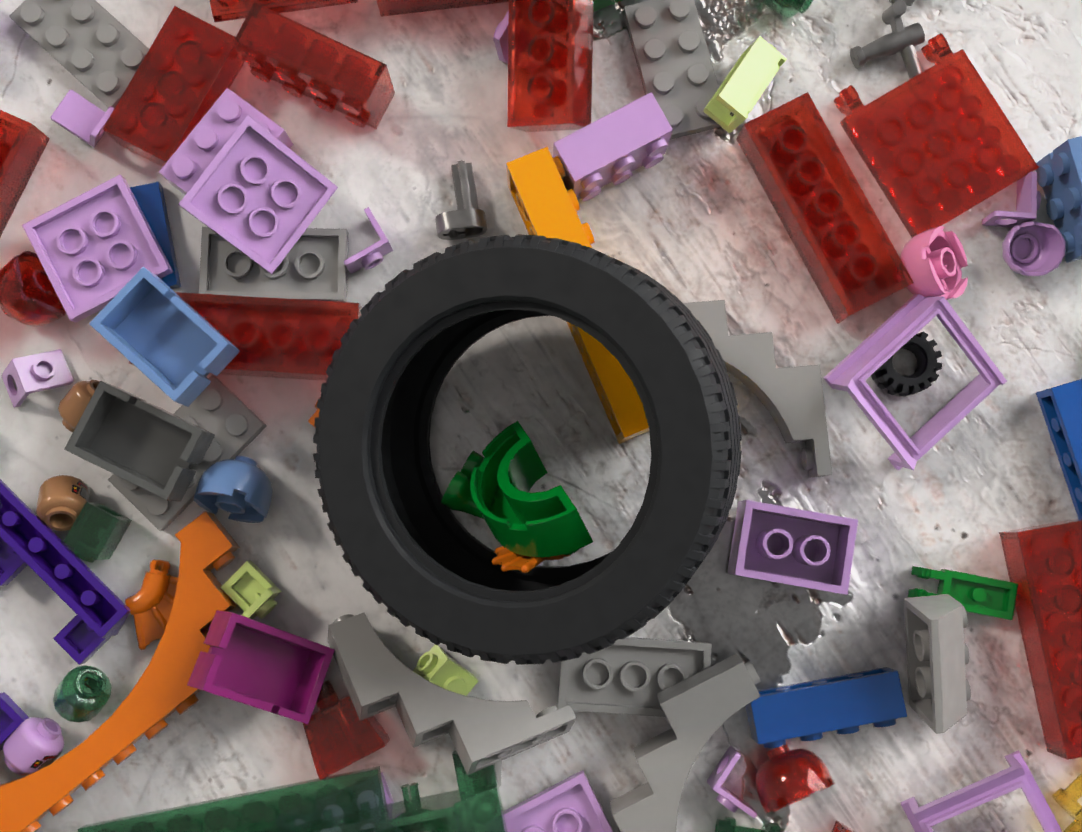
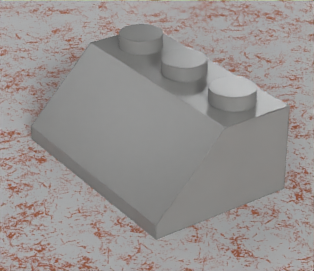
[904,594,971,734]

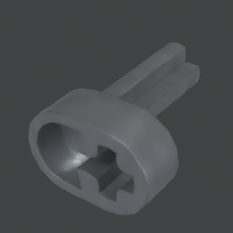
[435,161,487,240]

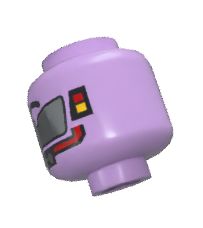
[3,717,64,776]

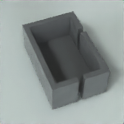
[64,381,215,502]

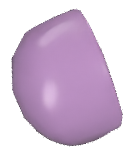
[1002,221,1066,276]

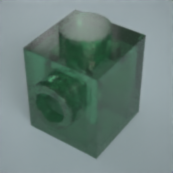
[64,502,132,563]

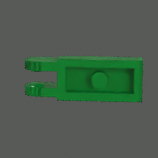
[907,566,1018,620]

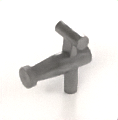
[850,0,925,79]

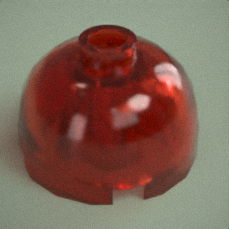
[0,251,66,327]
[755,744,835,814]

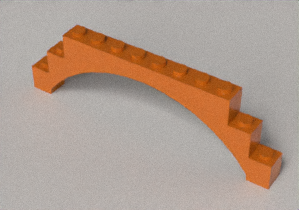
[0,511,240,832]

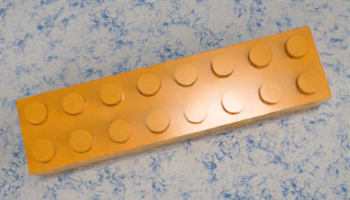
[506,146,649,444]

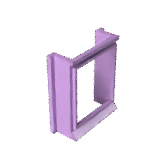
[824,294,1007,470]
[900,750,1062,832]

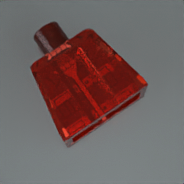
[303,679,390,780]

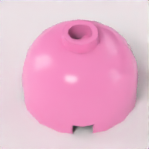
[897,226,968,300]

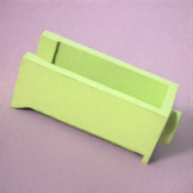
[703,36,787,133]

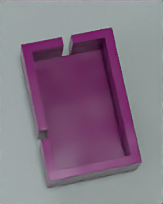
[187,610,335,724]

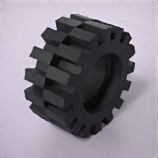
[871,331,942,396]

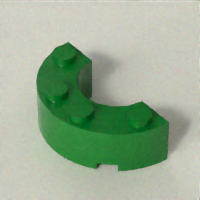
[470,420,593,557]

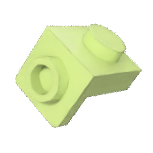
[220,560,281,619]
[413,644,478,696]

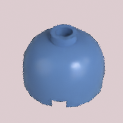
[194,456,273,523]

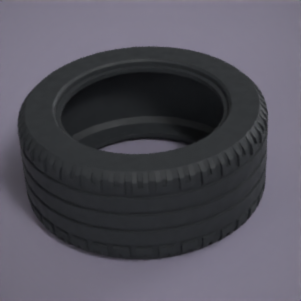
[313,234,742,665]

